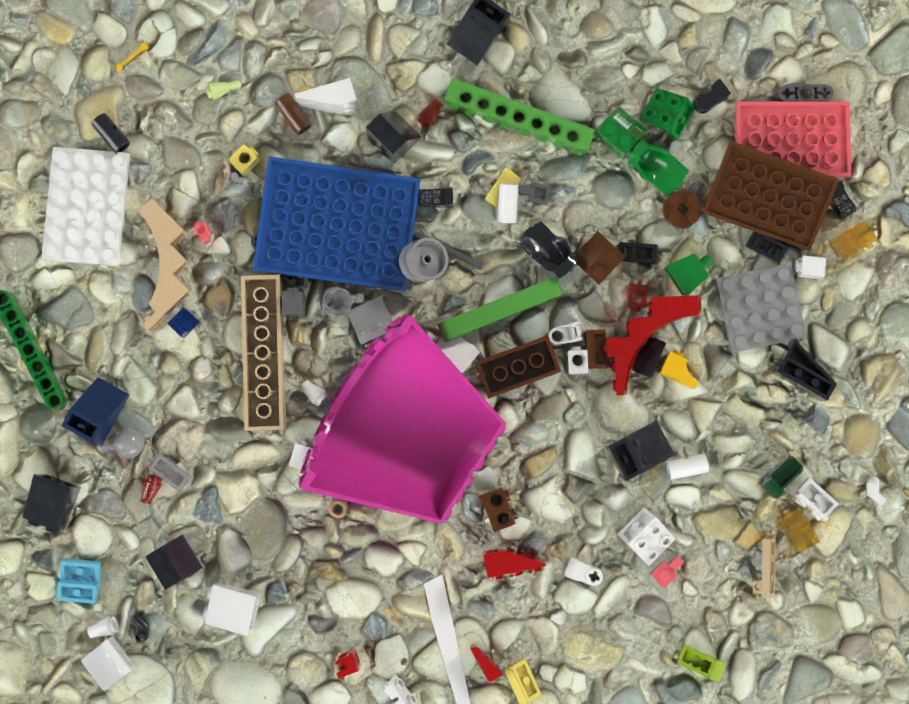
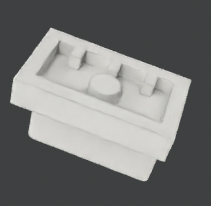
[617,507,675,566]
[81,636,136,691]

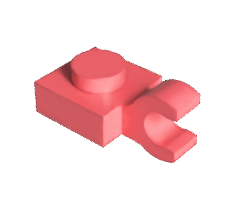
[193,221,212,244]
[650,556,684,589]

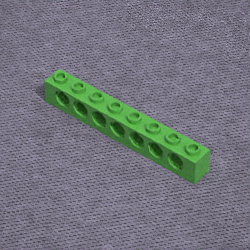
[444,78,595,155]

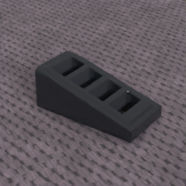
[745,231,789,265]
[618,242,659,265]

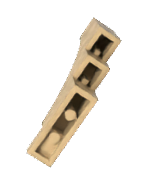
[138,199,192,332]

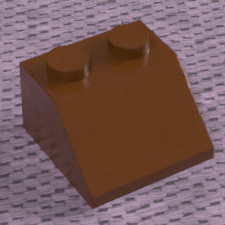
[576,231,625,285]

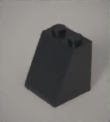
[366,111,422,164]
[22,474,81,533]

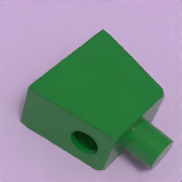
[664,254,713,296]

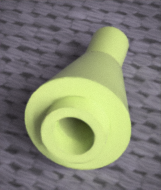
[205,80,241,101]

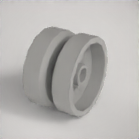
[399,238,448,283]

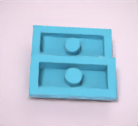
[57,558,101,604]

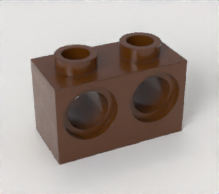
[480,487,518,532]

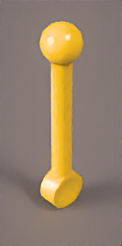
[116,43,148,71]

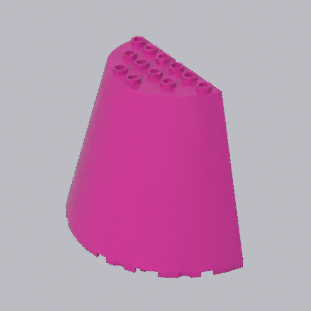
[298,314,506,524]

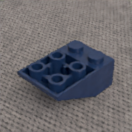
[61,377,130,446]

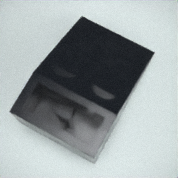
[447,0,511,66]
[605,420,675,481]

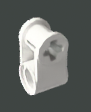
[547,321,585,346]
[564,557,603,586]

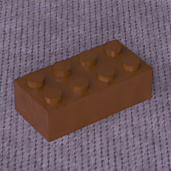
[475,335,561,399]

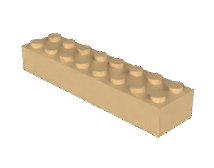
[241,275,286,431]

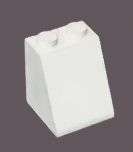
[436,336,480,374]
[203,583,261,636]

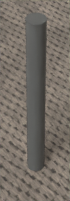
[413,231,484,270]

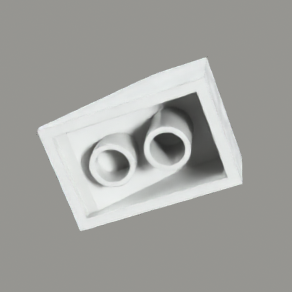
[295,78,359,115]

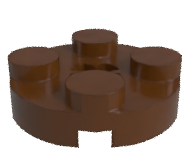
[662,190,702,229]

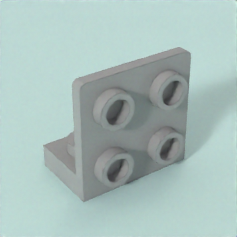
[348,296,393,347]

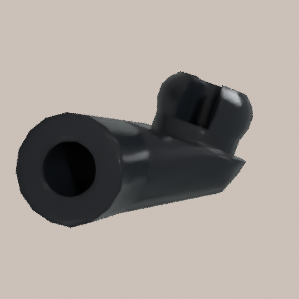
[131,612,150,642]

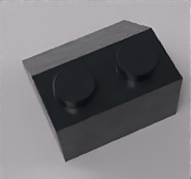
[145,534,202,590]

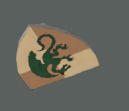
[214,158,244,196]

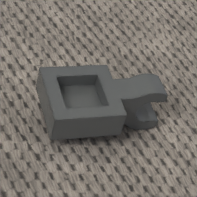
[518,182,551,206]

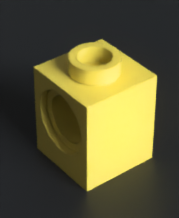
[228,144,260,177]

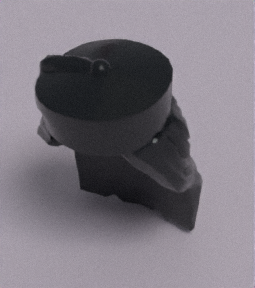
[518,221,578,278]

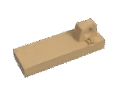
[753,538,776,598]

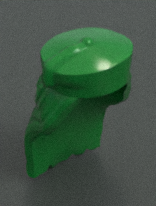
[627,139,689,196]

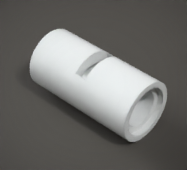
[497,183,519,223]
[666,454,709,480]

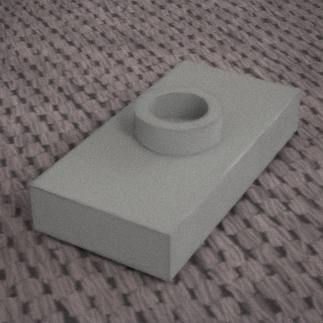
[148,453,192,492]

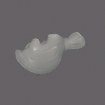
[320,287,364,317]
[97,428,145,459]

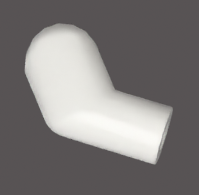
[866,477,887,506]

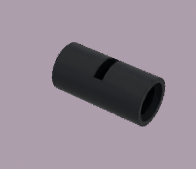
[91,113,130,154]

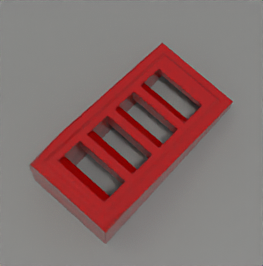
[470,644,503,683]

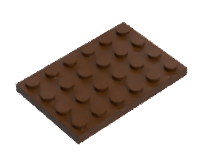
[702,140,840,251]

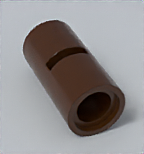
[275,93,312,135]

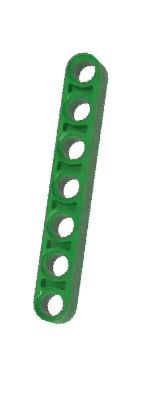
[0,290,68,410]

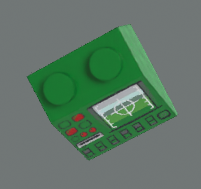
[595,107,648,159]

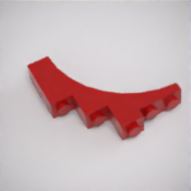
[604,295,701,396]

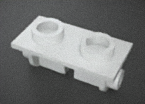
[382,674,419,704]

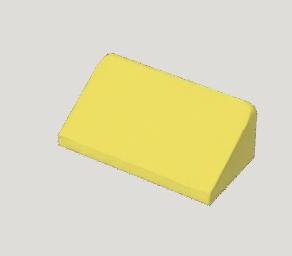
[485,167,521,209]
[504,659,541,704]

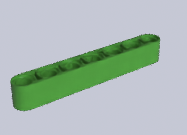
[437,277,564,342]

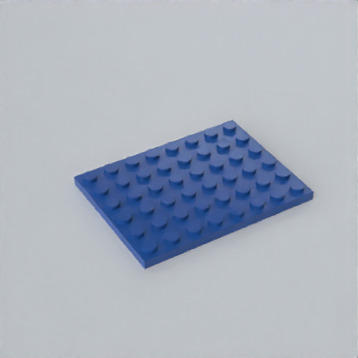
[253,156,421,292]

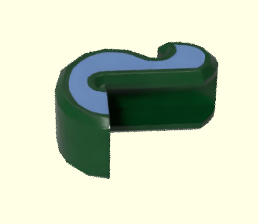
[762,456,803,499]

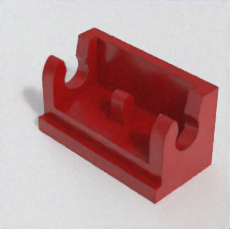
[335,647,361,679]

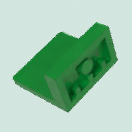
[640,88,695,141]

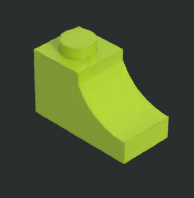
[677,645,727,682]

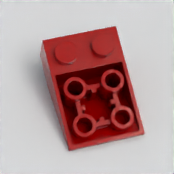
[482,548,546,580]

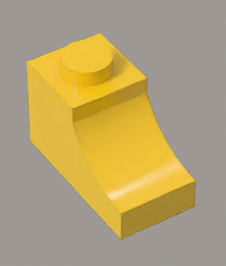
[658,350,699,390]

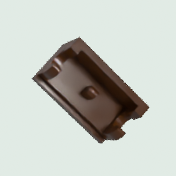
[584,329,608,369]

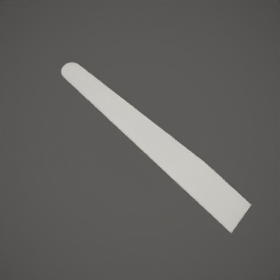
[424,574,471,704]

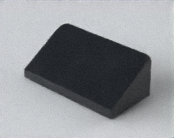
[632,337,666,378]

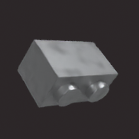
[281,288,306,319]

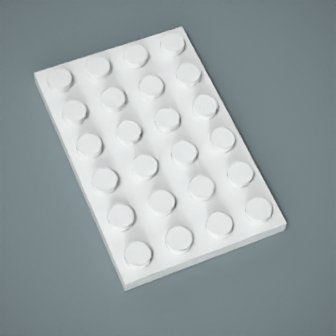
[41,147,130,266]

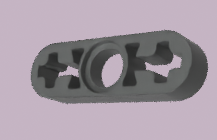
[777,84,834,102]

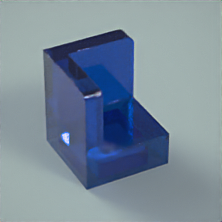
[167,307,200,338]

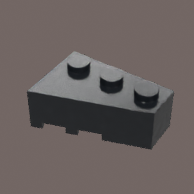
[772,338,837,402]

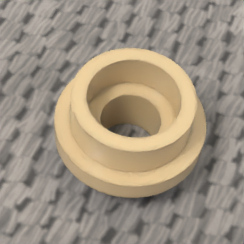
[329,499,348,518]

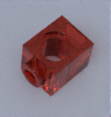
[625,283,648,312]

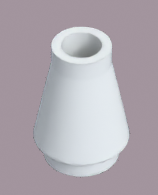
[300,380,329,407]
[87,616,119,638]

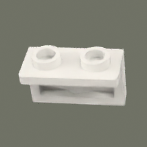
[793,477,839,521]

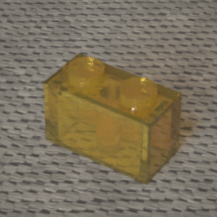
[828,220,878,261]
[776,507,820,553]

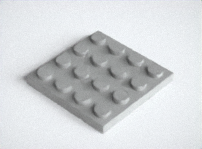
[715,263,807,353]

